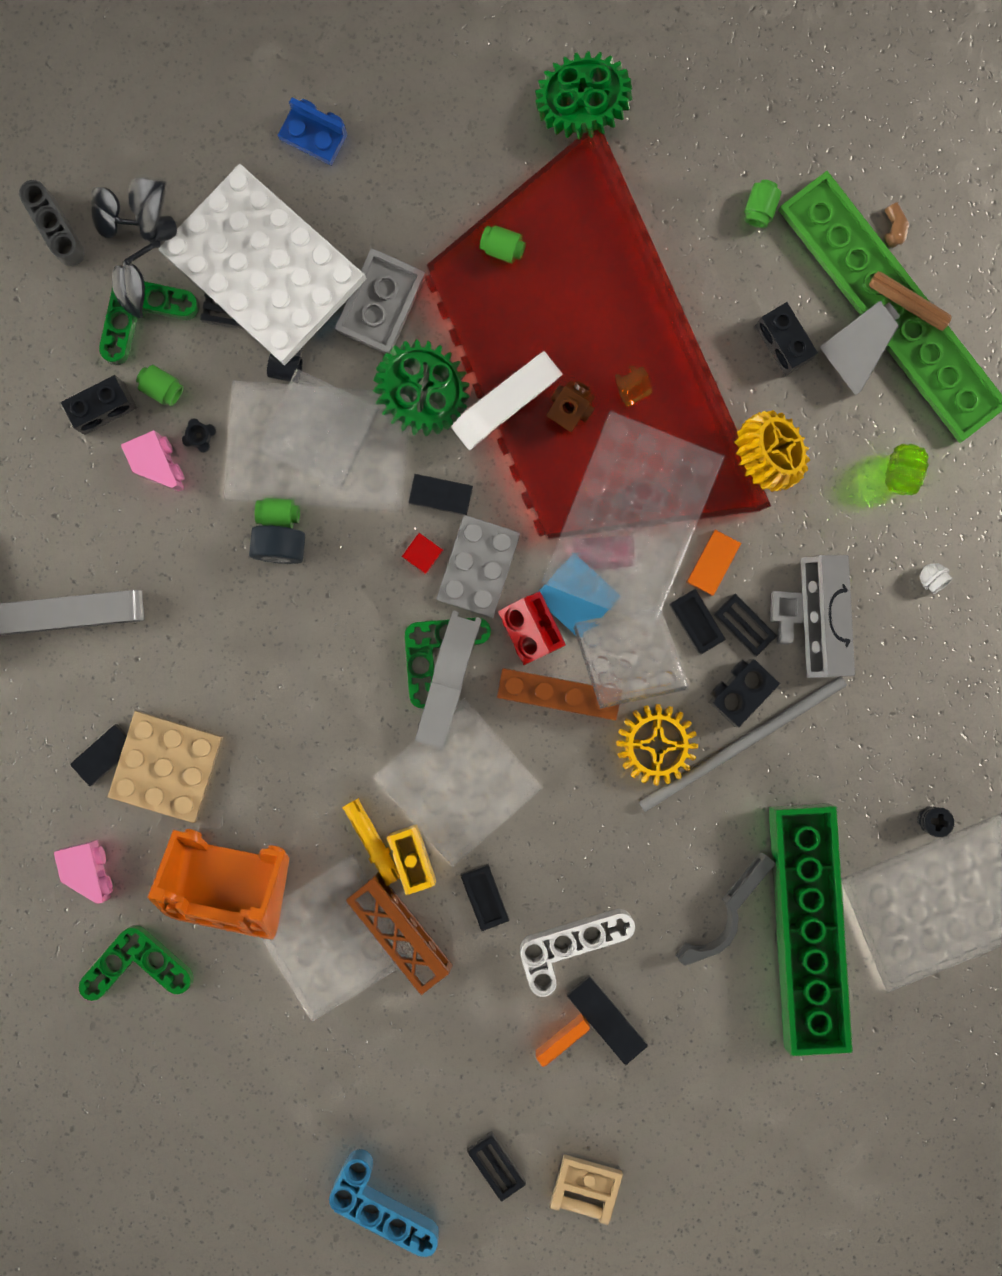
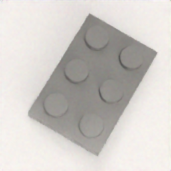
[335,248,426,354]
[436,515,521,618]

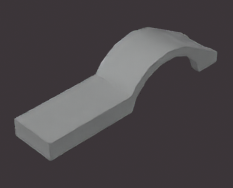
[415,611,482,749]

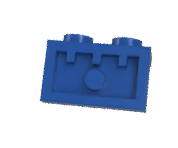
[278,97,347,166]

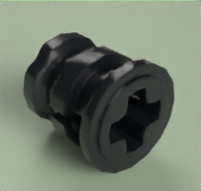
[917,806,954,838]

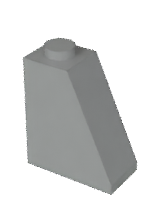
[820,301,900,395]

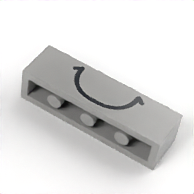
[801,555,855,678]

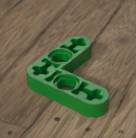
[99,281,200,365]
[405,618,491,709]
[79,925,194,1001]

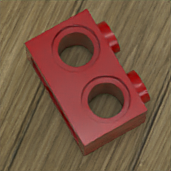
[498,591,566,665]

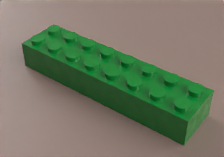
[769,803,853,1056]

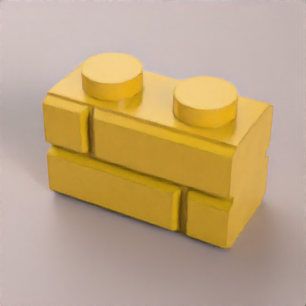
[387,824,437,895]

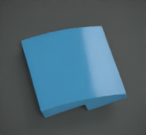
[538,553,621,640]

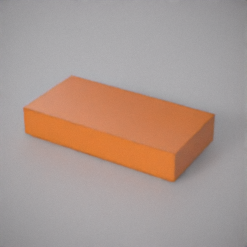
[686,529,741,596]
[535,1014,590,1066]

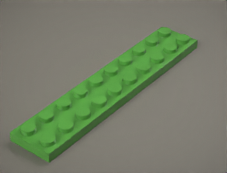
[778,171,1002,443]

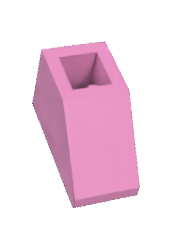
[121,430,185,491]
[54,840,113,904]

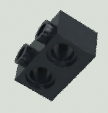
[755,302,818,376]
[61,375,137,435]
[709,659,780,728]

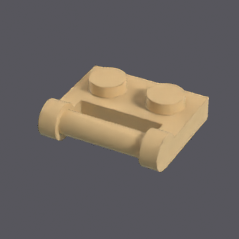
[549,1154,623,1225]

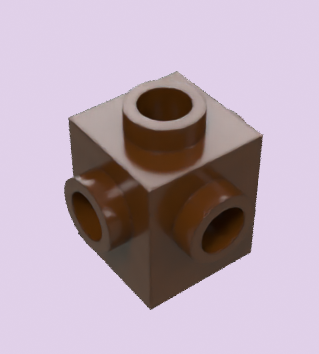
[546,381,595,432]

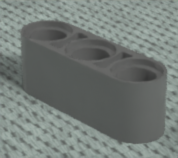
[19,180,85,266]

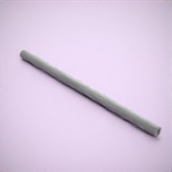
[639,676,847,812]

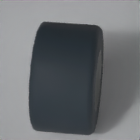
[249,525,305,564]

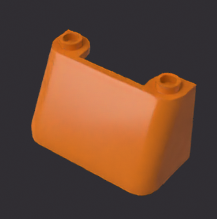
[148,829,290,939]

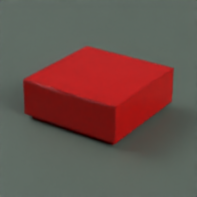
[402,533,443,574]

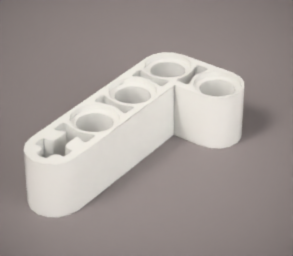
[451,351,563,450]
[520,909,635,997]

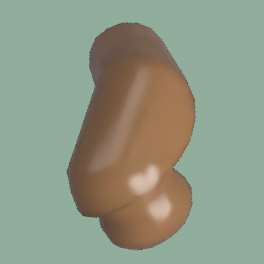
[884,202,909,248]

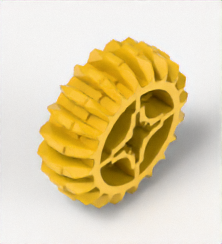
[735,410,810,492]
[616,704,698,786]

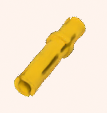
[342,798,400,886]

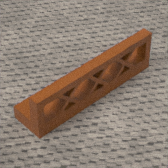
[346,872,453,995]

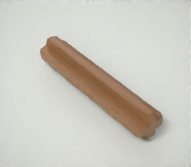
[869,271,952,331]

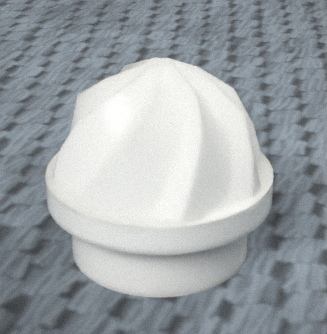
[920,563,953,594]

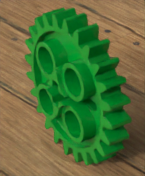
[535,51,633,140]
[373,339,470,436]

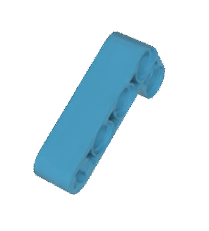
[329,1149,439,1257]

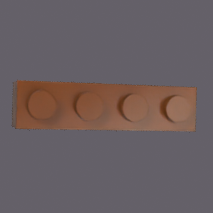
[497,668,622,721]

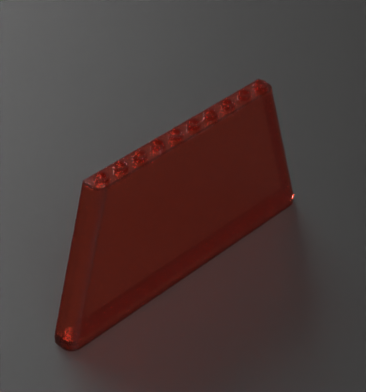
[424,130,771,540]

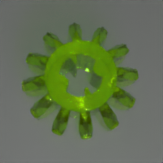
[885,444,929,496]

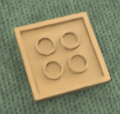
[108,711,223,823]

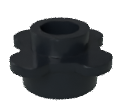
[182,418,216,453]

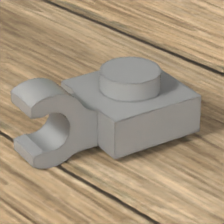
[770,591,803,645]

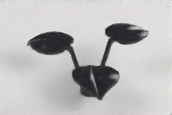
[91,177,177,318]

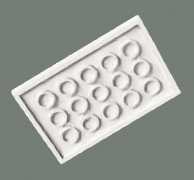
[159,164,367,366]

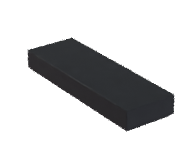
[567,975,648,1066]

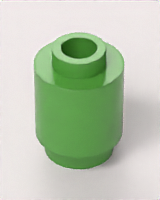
[744,180,782,228]
[479,225,526,264]
[136,365,184,406]
[255,497,300,528]

